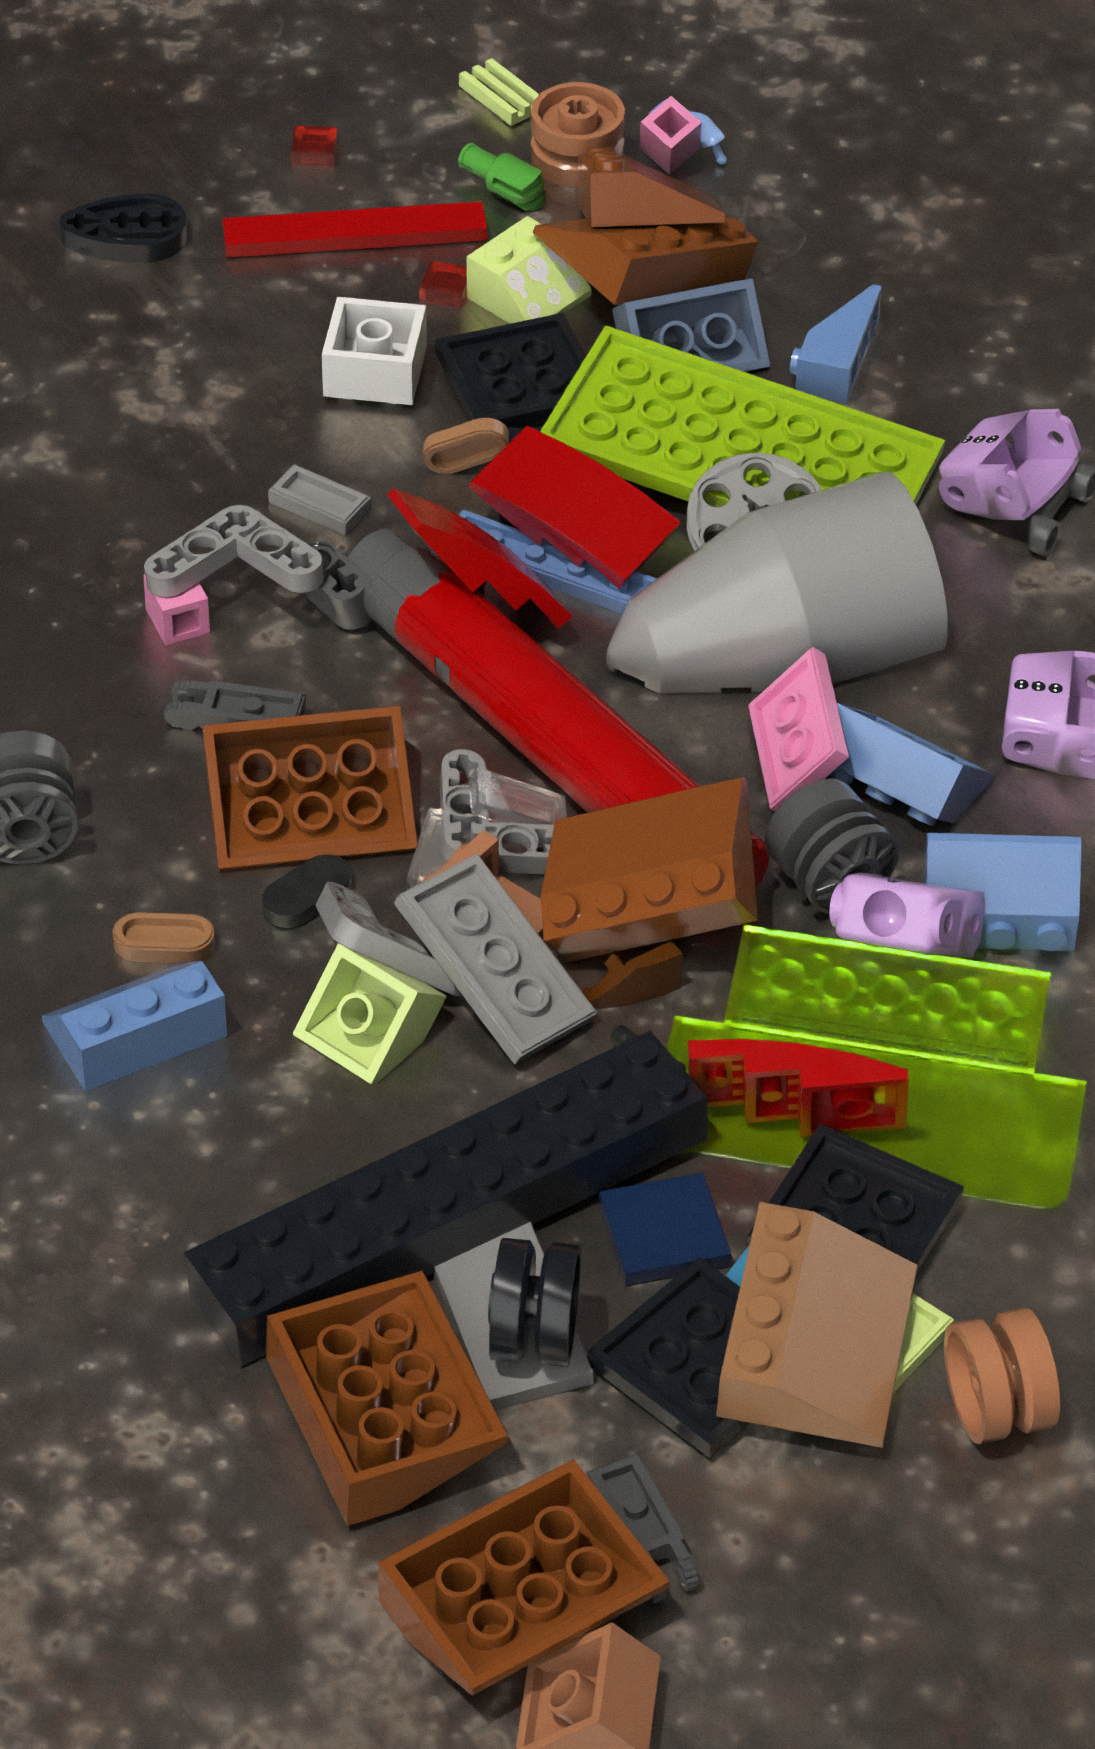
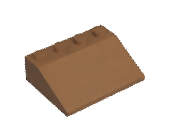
[716,1202,917,1448]

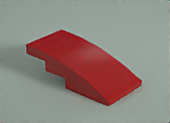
[468,426,681,589]
[387,488,573,629]
[688,1039,909,1138]

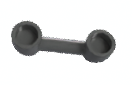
[1028,462,1095,557]

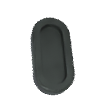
[262,854,352,928]

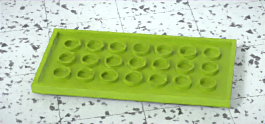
[540,325,945,507]

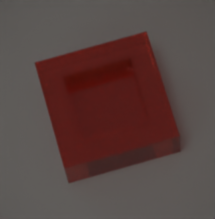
[291,126,338,167]
[419,260,467,308]

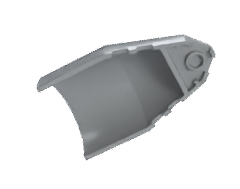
[606,472,948,694]

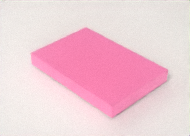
[748,647,849,812]

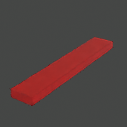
[223,201,487,258]

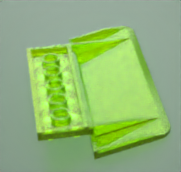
[666,925,1087,1209]

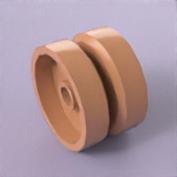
[531,82,625,188]
[944,1307,1061,1445]

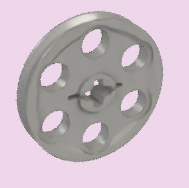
[686,453,822,551]

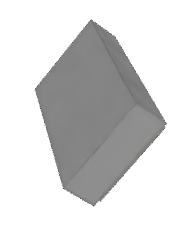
[268,464,371,536]

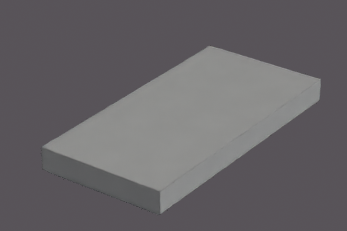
[394,853,598,1065]
[433,1222,593,1410]

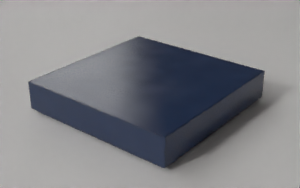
[599,1173,731,1285]

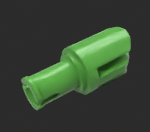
[458,143,546,212]

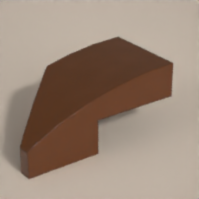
[582,941,683,1009]

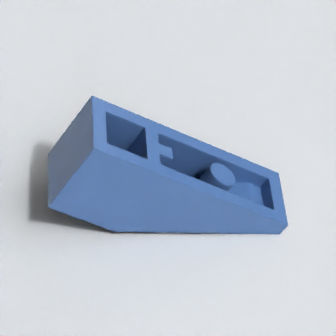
[789,284,882,404]

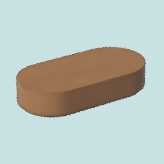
[422,418,509,474]
[112,912,215,963]

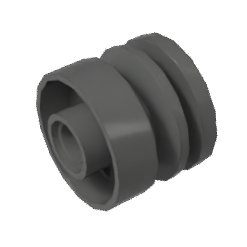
[0,730,78,865]
[765,778,900,914]

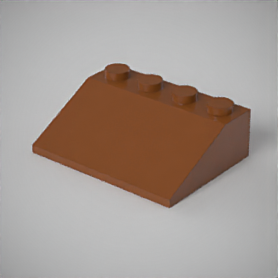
[578,147,725,227]
[533,217,759,305]
[203,706,418,871]
[541,777,758,962]
[266,1271,508,1526]
[378,1459,670,1696]

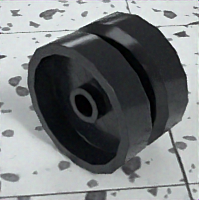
[488,1238,581,1367]

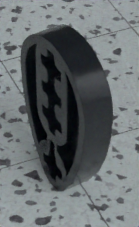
[59,194,187,263]

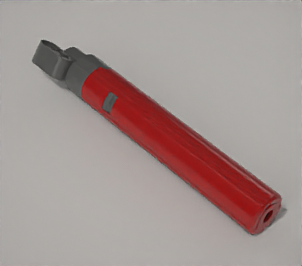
[305,528,769,891]

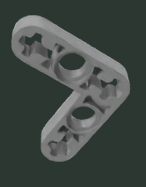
[144,505,324,597]
[439,749,554,874]
[315,882,462,996]

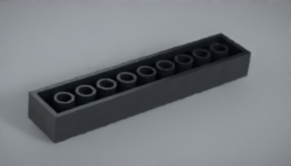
[184,1030,708,1367]

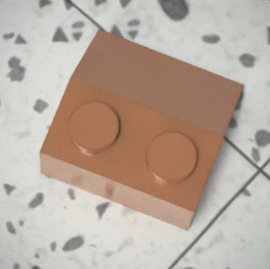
[515,1623,661,1749]

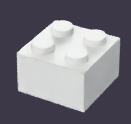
[322,297,427,405]

